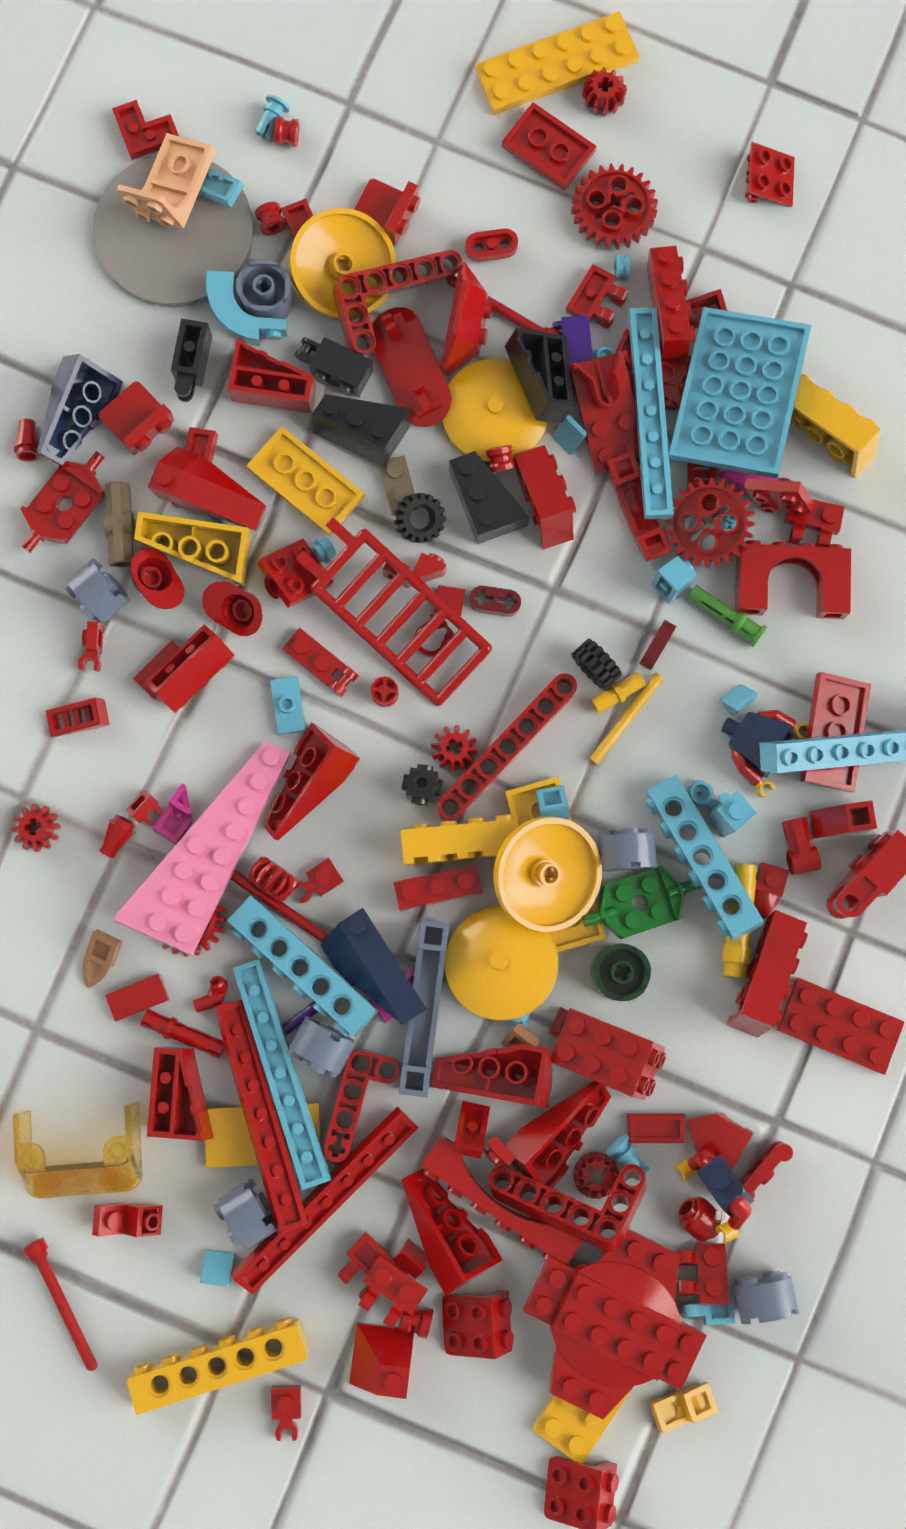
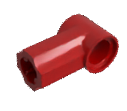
[782,817,821,875]

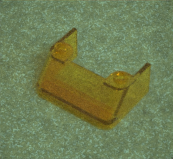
[13,1101,143,1199]

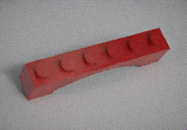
[421,1133,583,1264]

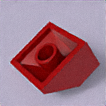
[349,1322,414,1399]

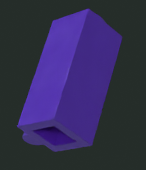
[552,315,593,390]

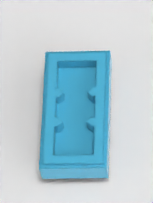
[198,168,244,208]
[270,676,306,736]

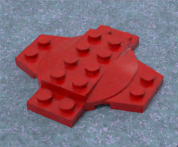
[523,1228,707,1419]

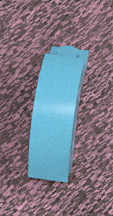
[206,270,288,346]

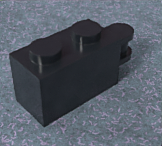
[170,318,213,402]
[294,337,374,398]

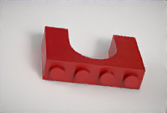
[735,540,851,619]

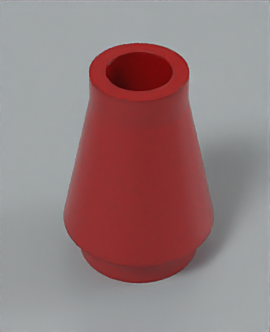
[14,418,39,462]
[99,814,136,858]

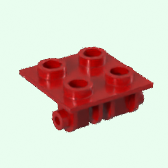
[745,142,795,207]

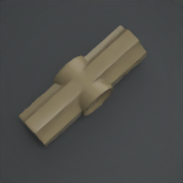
[103,481,136,568]

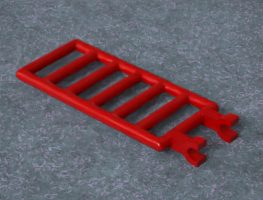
[295,517,492,706]

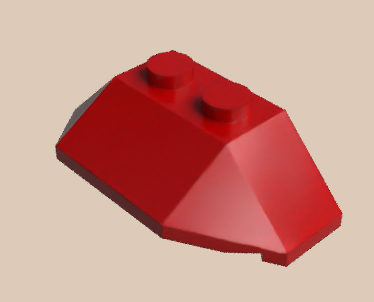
[440,261,493,376]

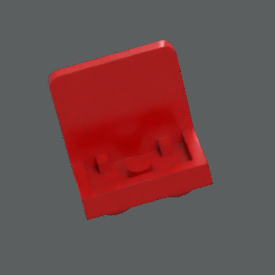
[354,179,421,246]
[99,381,174,456]
[442,1290,514,1359]
[544,1456,619,1529]

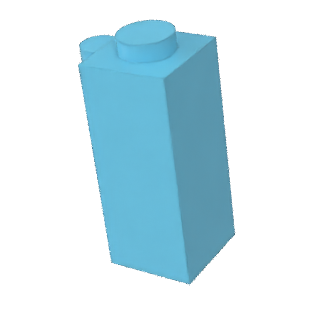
[705,791,757,837]

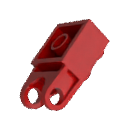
[826,830,906,919]

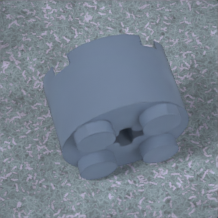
[236,259,294,319]
[63,558,130,624]
[598,827,657,872]
[287,1016,356,1078]
[214,1178,277,1249]
[733,1270,799,1324]

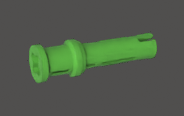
[687,584,767,647]

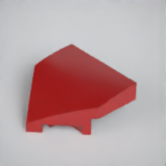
[687,1112,754,1169]

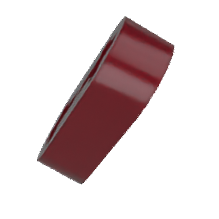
[469,586,521,617]
[639,620,677,671]

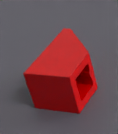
[809,800,877,839]

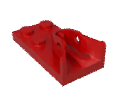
[570,350,640,473]

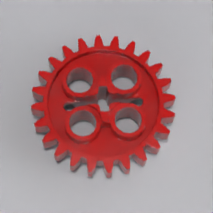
[571,163,658,250]
[665,477,756,568]

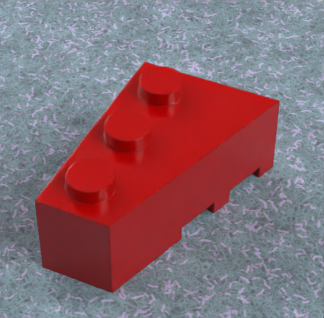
[147,1046,214,1141]

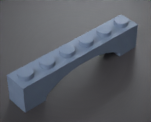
[399,920,450,1098]

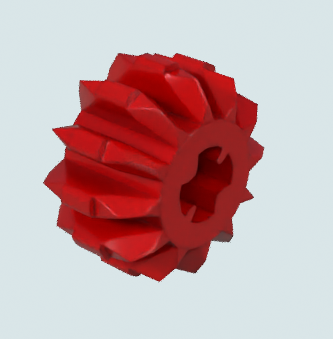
[582,67,627,117]
[431,725,478,773]
[11,804,61,852]
[247,857,298,901]

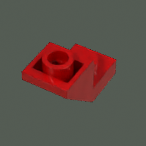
[382,553,447,588]
[92,1203,163,1238]

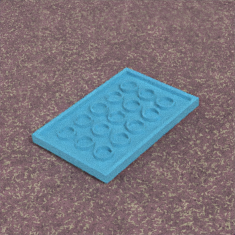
[669,307,811,479]

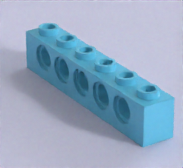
[759,729,906,773]
[645,774,764,942]
[227,895,379,1037]

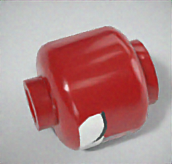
[678,1196,722,1241]

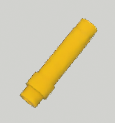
[722,863,757,979]

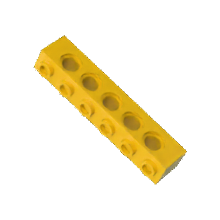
[126,1317,310,1415]

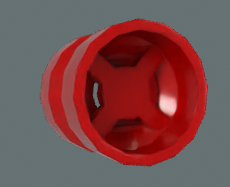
[398,1307,434,1339]

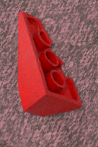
[148,447,267,531]
[263,722,360,841]
[430,1044,553,1108]
[505,1081,611,1188]
[401,1168,503,1296]

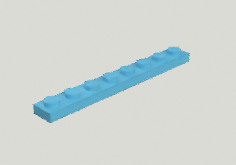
[628,308,674,519]
[232,959,331,1190]

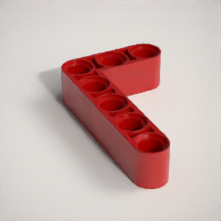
[332,250,463,356]
[488,1164,646,1252]

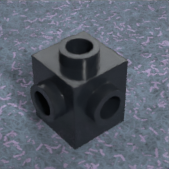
[401,764,443,806]

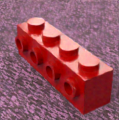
[647,246,695,359]

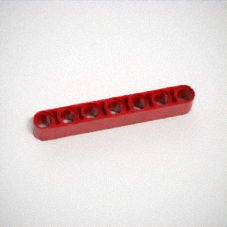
[437,673,577,821]

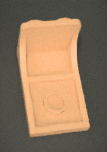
[116,133,216,228]

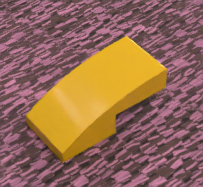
[649,1382,718,1434]

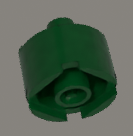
[591,943,651,1001]

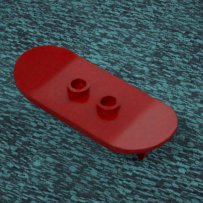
[372,307,452,427]

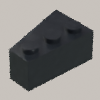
[312,394,411,467]
[449,451,530,544]

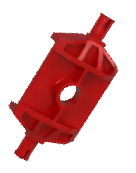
[21,451,105,553]

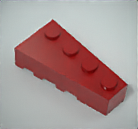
[726,910,808,1038]

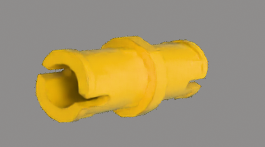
[590,672,646,714]

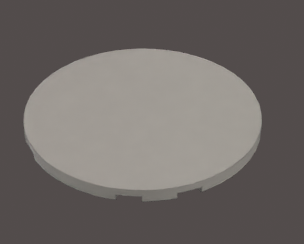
[93,154,254,307]

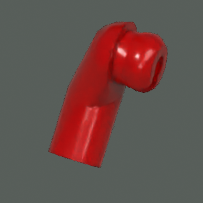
[193,976,228,1013]

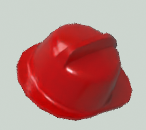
[131,548,185,610]
[202,581,263,636]

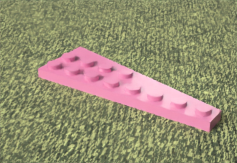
[114,742,291,956]

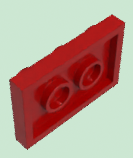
[501,102,597,191]

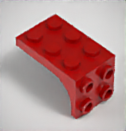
[551,1008,666,1100]

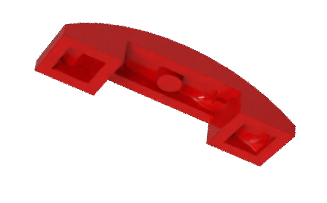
[606,451,673,562]

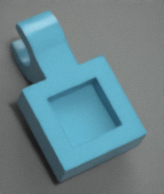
[681,1292,736,1325]

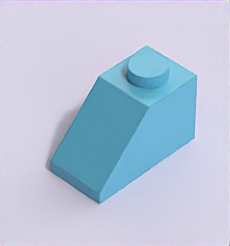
[650,556,697,604]

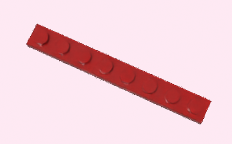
[214,1000,308,1234]
[230,1106,419,1295]

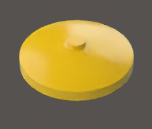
[289,208,397,320]
[442,358,548,465]
[493,816,602,932]
[445,906,559,1021]

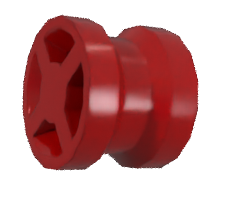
[274,116,300,147]
[255,202,287,236]
[485,445,516,472]
[371,676,399,707]

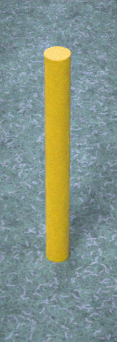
[589,673,664,765]

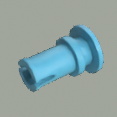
[254,94,290,140]
[605,1134,649,1180]

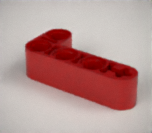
[324,1049,401,1162]

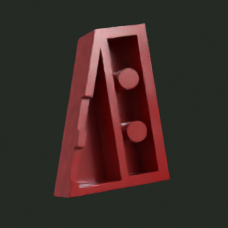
[227,338,316,413]
[514,445,576,549]

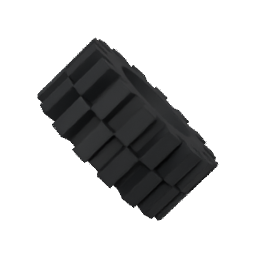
[394,493,446,543]
[571,638,622,690]

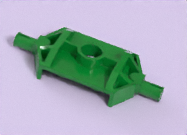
[582,866,701,939]

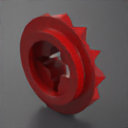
[573,1152,619,1199]

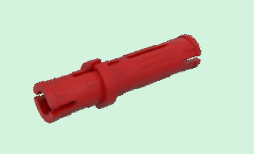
[140,1009,225,1059]

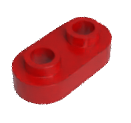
[465,228,518,262]

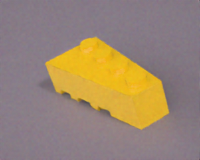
[790,374,880,478]
[134,511,252,586]
[400,814,521,865]

